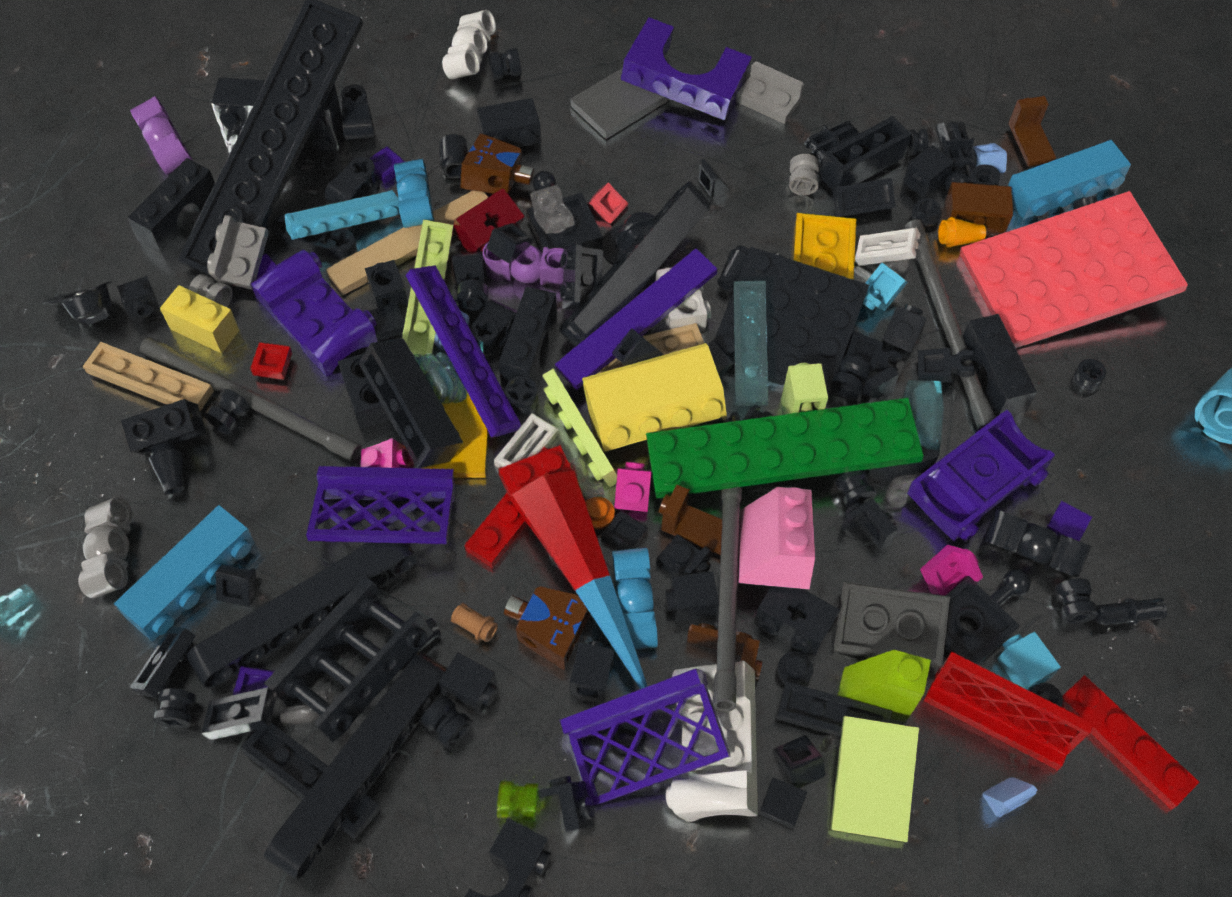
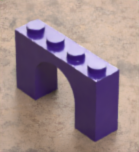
[621,17,752,120]

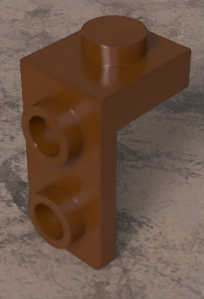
[1008,96,1056,166]
[659,485,722,555]
[687,623,763,682]

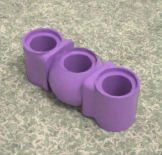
[130,96,193,175]
[483,243,564,288]

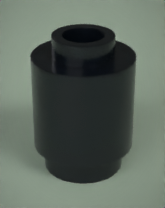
[439,134,468,179]

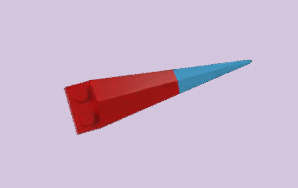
[498,445,648,689]

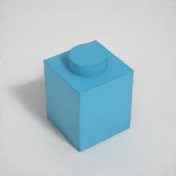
[997,631,1061,691]

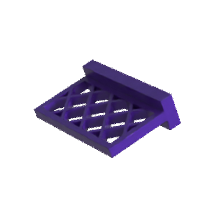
[306,466,456,544]
[560,669,731,806]

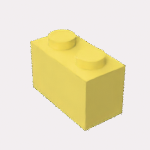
[160,285,240,354]

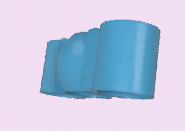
[394,158,434,228]
[612,548,658,649]

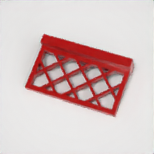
[923,651,1094,770]

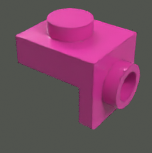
[361,438,414,468]
[614,462,652,512]
[920,545,983,596]

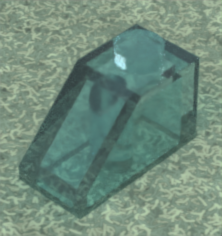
[901,380,944,454]

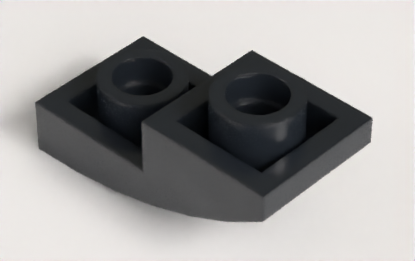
[866,446,939,482]

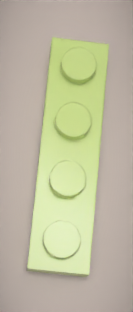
[542,369,617,488]

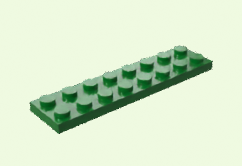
[646,398,923,499]

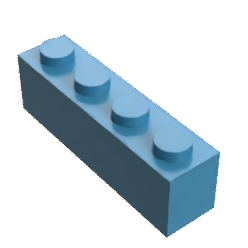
[1008,140,1131,220]
[114,505,255,642]

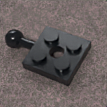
[526,171,603,253]
[944,569,1031,665]

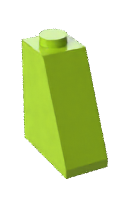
[837,650,931,723]

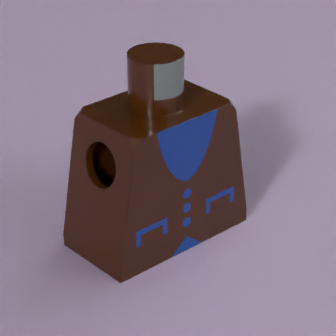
[461,133,534,194]
[504,586,591,670]

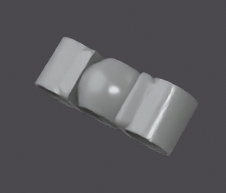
[78,497,133,598]

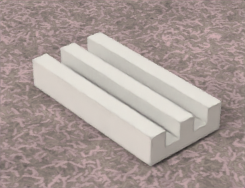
[855,228,920,266]
[494,413,559,468]

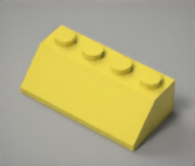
[582,343,727,452]

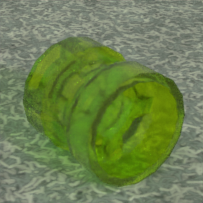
[497,780,539,822]

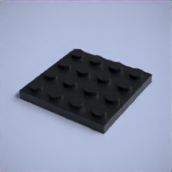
[714,247,869,398]

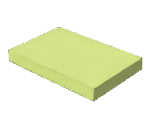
[830,716,919,842]

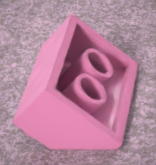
[739,487,815,589]

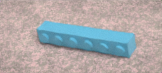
[285,190,400,240]

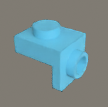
[863,263,908,311]

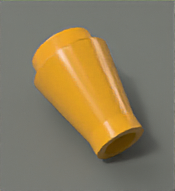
[938,217,986,247]

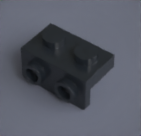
[559,242,603,310]

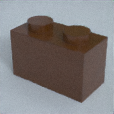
[945,182,1013,233]

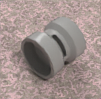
[789,154,819,196]
[188,274,233,308]

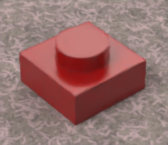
[250,342,292,380]

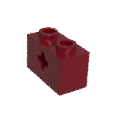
[452,188,525,254]

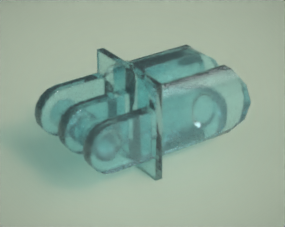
[414,352,467,404]

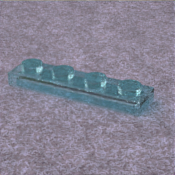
[734,281,768,406]

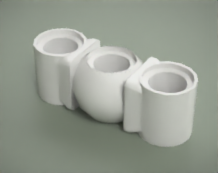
[442,9,496,80]

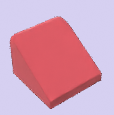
[587,182,629,224]

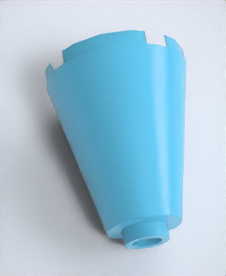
[1194,367,1232,444]

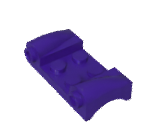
[251,249,378,377]
[907,410,1055,542]

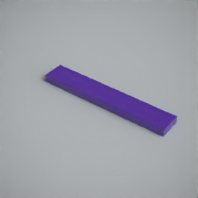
[555,249,718,390]
[405,265,522,438]

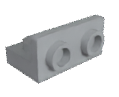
[736,61,804,124]
[207,215,269,290]

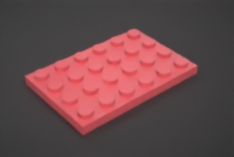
[960,191,1188,348]

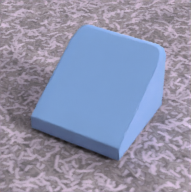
[973,143,1007,173]
[983,777,1038,817]

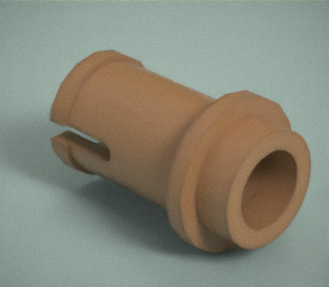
[451,603,498,642]

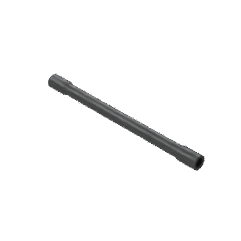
[905,219,995,431]
[140,337,362,462]
[713,487,742,712]

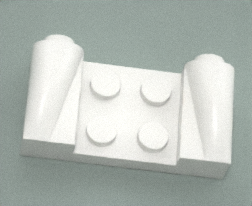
[666,661,758,822]

